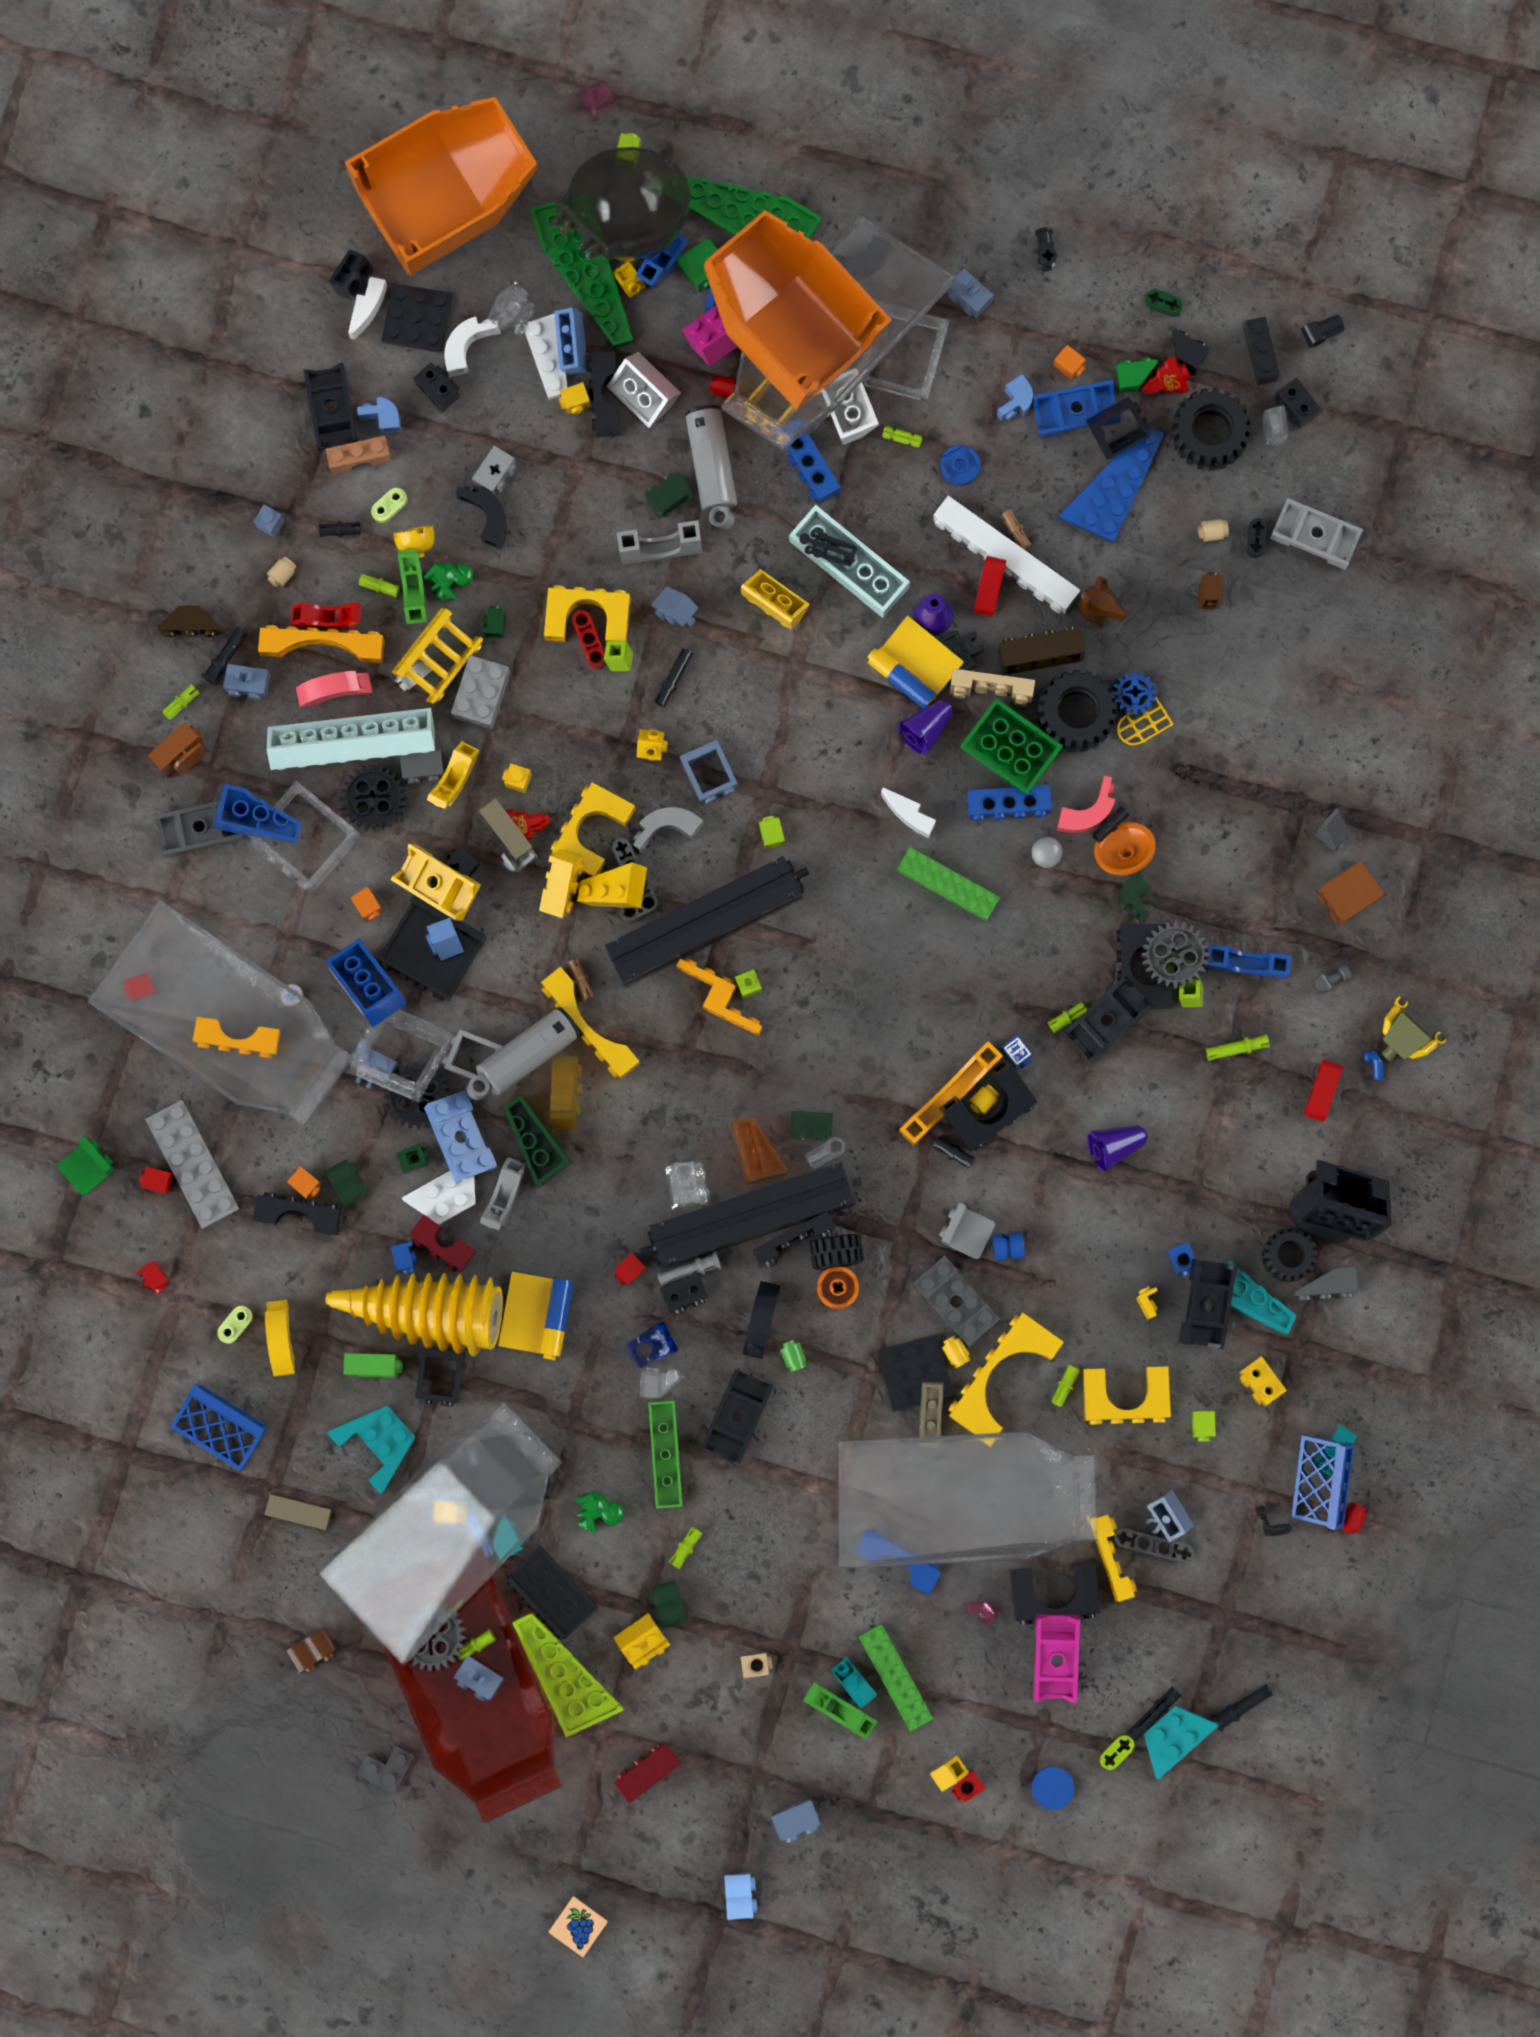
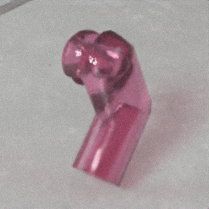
[966,1602,995,1624]

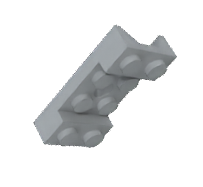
[1270,498,1363,570]

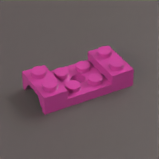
[1033,1614,1080,1703]

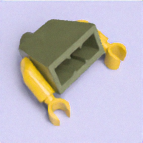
[1382,997,1446,1062]

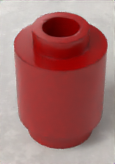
[709,375,740,398]
[1342,1502,1367,1535]

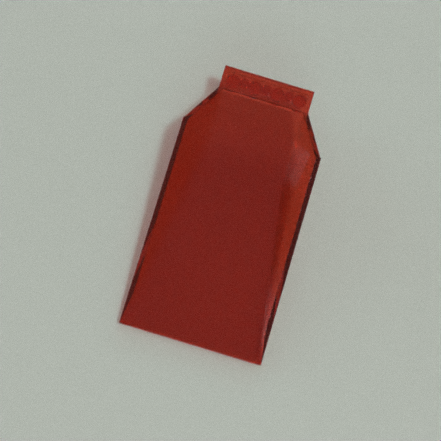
[362,1541,563,1824]

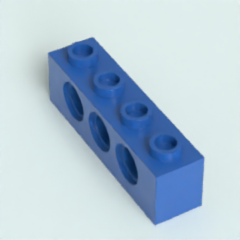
[777,419,841,505]
[967,785,1052,821]

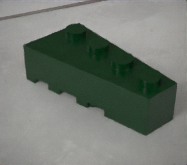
[504,1095,573,1187]

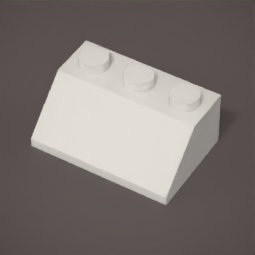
[607,352,681,428]
[822,369,879,445]

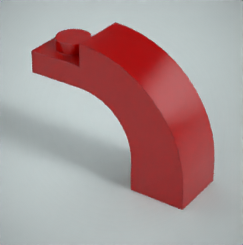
[291,602,361,630]

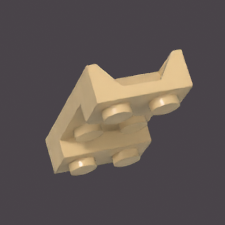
[950,669,1035,707]

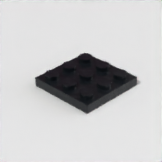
[381,283,453,353]
[877,1334,954,1412]

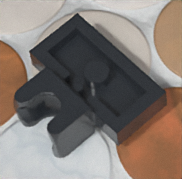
[938,630,985,671]

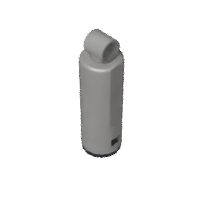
[685,405,738,530]
[467,1007,580,1100]

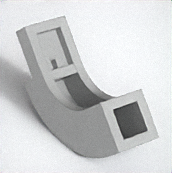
[633,807,704,853]
[480,1157,527,1230]

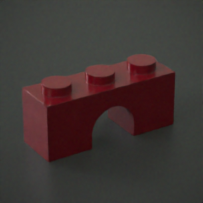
[409,1215,477,1272]

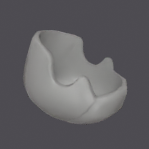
[1031,836,1063,868]

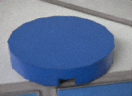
[940,445,981,486]
[1032,1766,1074,1810]

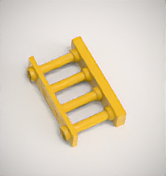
[392,608,484,704]

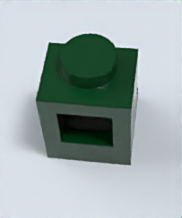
[482,606,506,638]
[396,1144,430,1174]

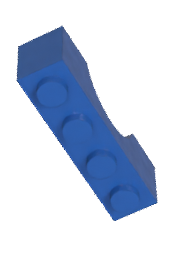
[1204,944,1292,980]
[855,1529,941,1595]

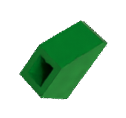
[1115,358,1157,394]

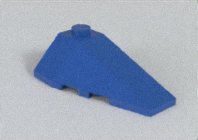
[213,784,301,843]

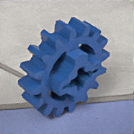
[1113,671,1157,717]

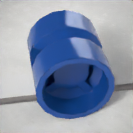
[992,1231,1025,1262]

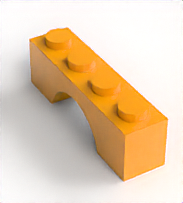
[193,1016,281,1059]

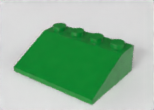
[960,699,1063,795]

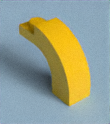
[427,741,480,809]
[265,1299,295,1376]

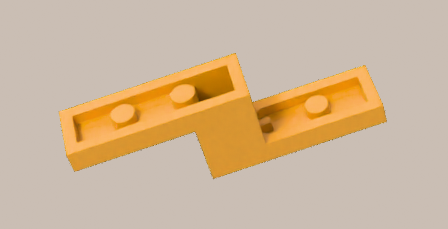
[677,958,762,1036]

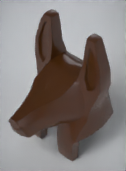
[1078,576,1127,628]

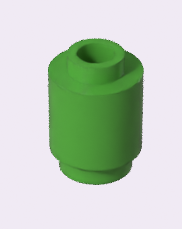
[780,1340,807,1372]

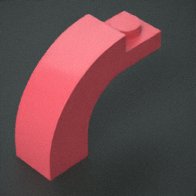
[296,671,372,707]
[1057,775,1115,834]

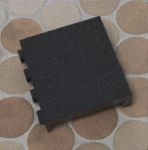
[376,895,487,1002]

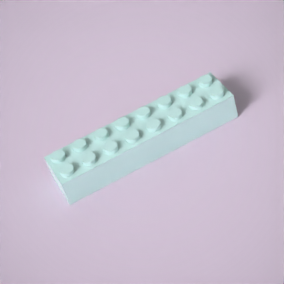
[266,708,435,770]

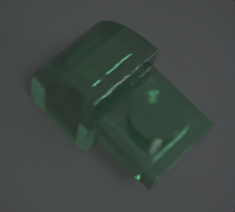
[1119,871,1151,922]

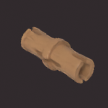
[1000,509,1031,550]
[567,958,594,1001]

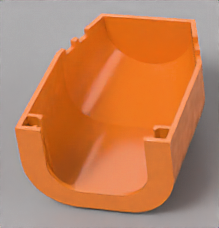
[345,97,538,276]
[704,210,892,410]

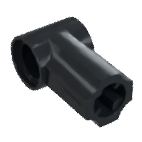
[1301,314,1345,348]

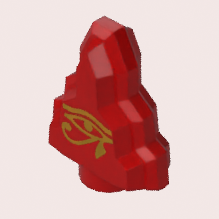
[1141,355,1191,394]
[505,809,550,840]

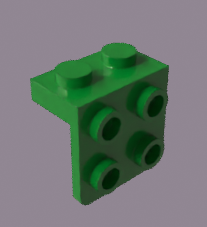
[677,239,717,293]
[58,1136,115,1196]

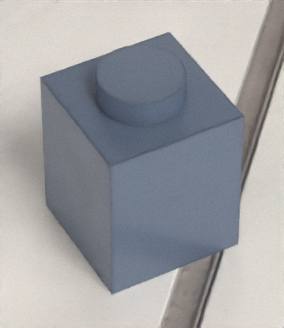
[253,505,284,538]

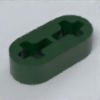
[1145,289,1183,317]

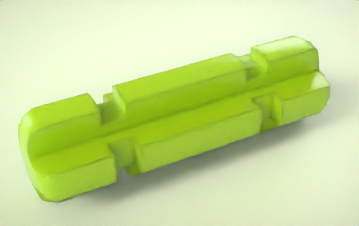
[882,426,922,447]

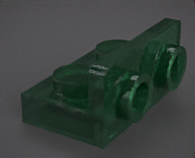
[790,1111,833,1142]

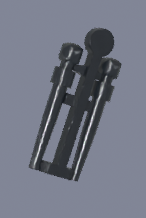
[799,529,858,567]

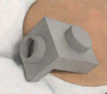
[501,849,538,872]

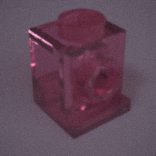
[581,80,614,115]

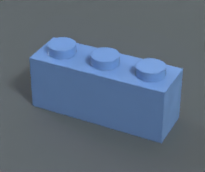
[554,307,588,375]

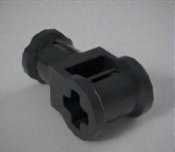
[1035,227,1057,272]

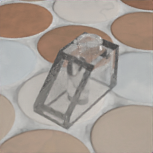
[1260,405,1289,446]

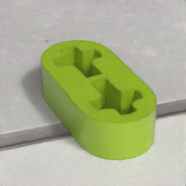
[1100,1735,1134,1770]

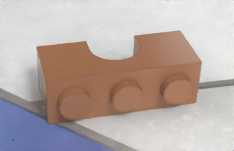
[325,436,392,475]

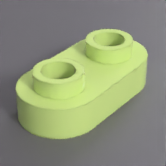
[371,488,407,523]
[218,1306,253,1344]

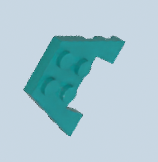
[327,1406,416,1495]

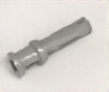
[657,1251,722,1286]

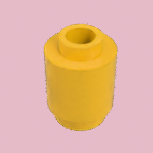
[969,1084,1000,1115]
[942,1336,970,1369]

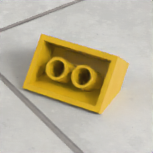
[741,569,810,630]

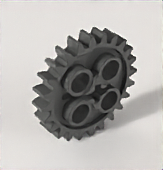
[1142,921,1210,989]
[398,1601,468,1672]

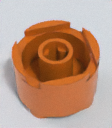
[817,1267,859,1310]

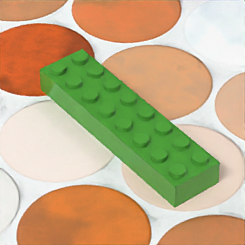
[897,847,1000,921]
[648,1401,683,1509]
[859,1624,933,1732]

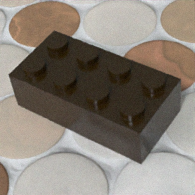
[998,626,1086,676]

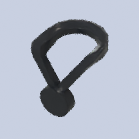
[1258,1505,1292,1537]

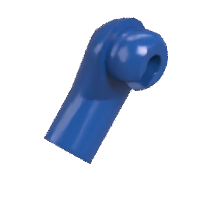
[1364,1050,1383,1080]

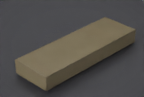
[479,798,533,861]
[918,1382,944,1446]
[264,1494,332,1530]

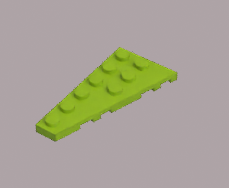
[512,1612,624,1737]

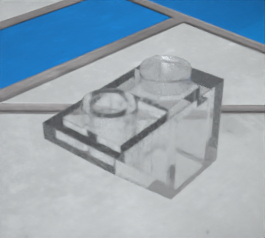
[639,1368,684,1399]

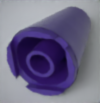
[913,594,953,636]
[897,700,953,755]
[1087,1125,1148,1171]

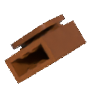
[148,722,207,778]
[1317,861,1385,925]

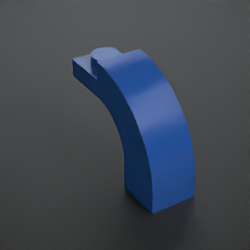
[635,229,689,288]

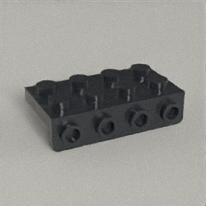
[506,1545,599,1640]

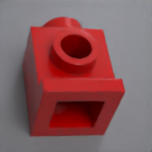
[136,1260,170,1295]

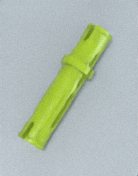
[1206,1034,1270,1061]

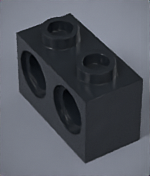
[328,249,374,301]

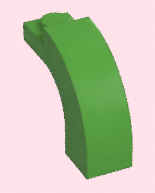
[397,548,427,624]
[803,1683,877,1740]

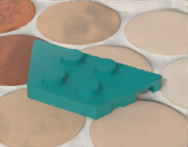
[1144,1705,1219,1780]

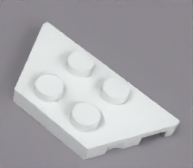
[402,1171,476,1225]

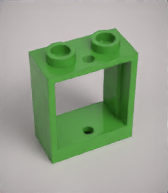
[343,1353,403,1378]

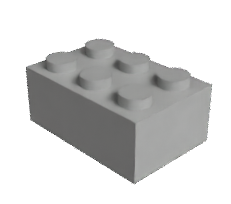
[451,656,511,730]

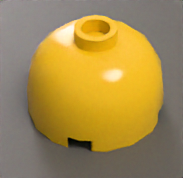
[393,525,435,558]

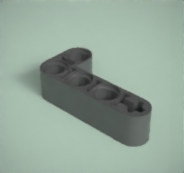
[612,838,658,924]

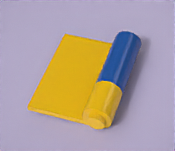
[867,615,964,709]
[498,1272,574,1360]

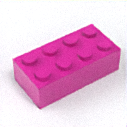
[682,305,738,366]

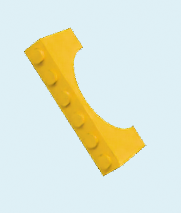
[948,1313,1064,1446]

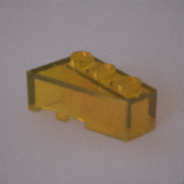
[550,1056,582,1131]

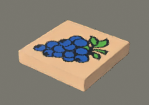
[548,1896,608,1957]

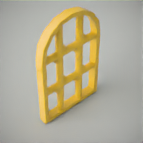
[1117,697,1174,746]

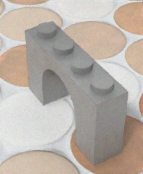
[617,520,703,565]

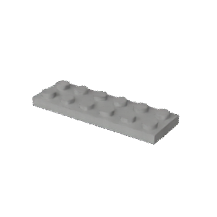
[145,1100,240,1229]

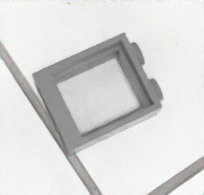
[443,1029,503,1080]

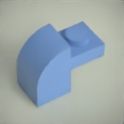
[997,374,1033,421]
[357,397,402,435]

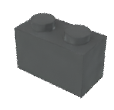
[400,750,445,785]

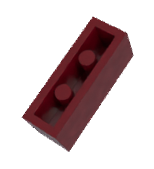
[614,1742,681,1804]

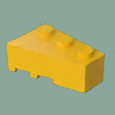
[539,849,584,918]
[577,862,647,908]

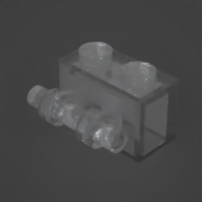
[488,282,534,336]
[666,1162,710,1210]

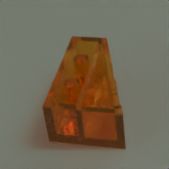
[729,1116,789,1185]

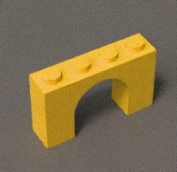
[544,585,631,644]
[551,782,636,877]
[1082,1366,1171,1425]

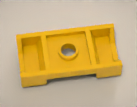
[391,844,481,921]
[1089,1515,1137,1602]

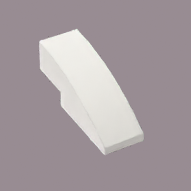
[348,277,388,340]
[881,788,936,839]

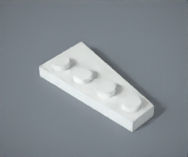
[522,314,567,400]

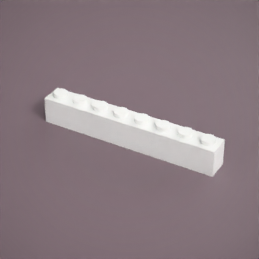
[933,496,1080,614]

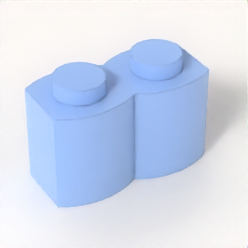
[724,1873,757,1920]

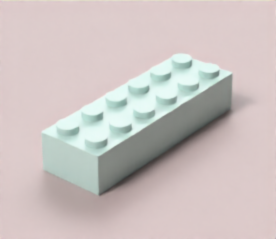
[789,505,910,618]

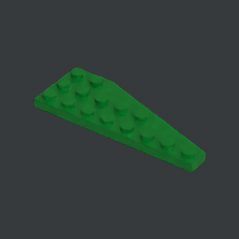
[653,170,822,239]
[529,192,633,348]

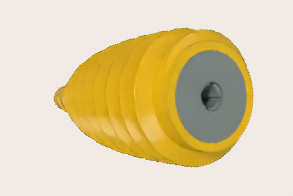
[326,1272,503,1357]

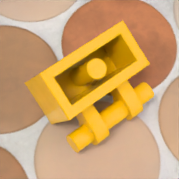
[613,1613,670,1670]

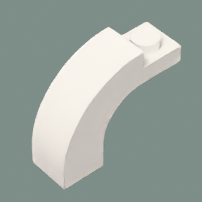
[445,317,501,378]

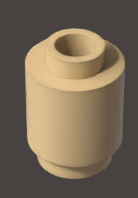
[1198,519,1229,542]
[267,556,297,587]

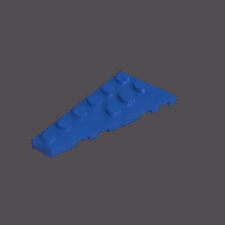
[1058,428,1164,543]

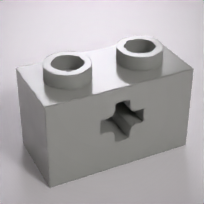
[472,446,517,495]

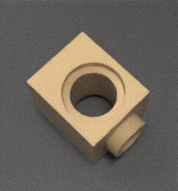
[741,1653,773,1678]

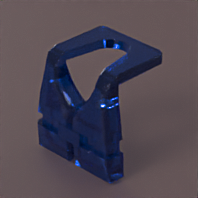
[627,1322,678,1368]

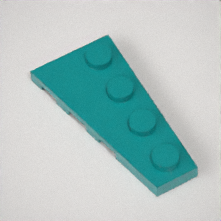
[1228,1260,1297,1336]

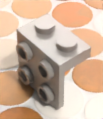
[939,1203,995,1259]

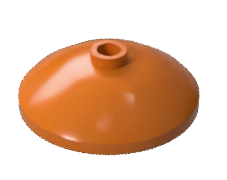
[1094,822,1156,875]

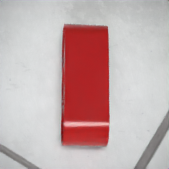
[973,555,1007,617]
[572,610,606,670]
[1304,1059,1343,1122]

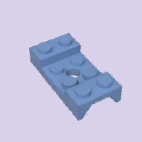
[424,1090,497,1184]

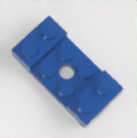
[1032,380,1121,439]

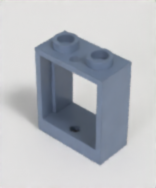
[680,740,738,805]

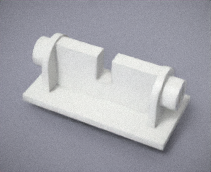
[394,654,432,692]

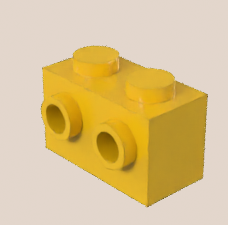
[1239,1356,1287,1406]

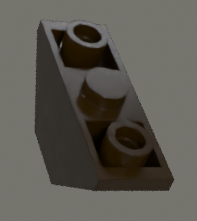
[158,606,222,638]

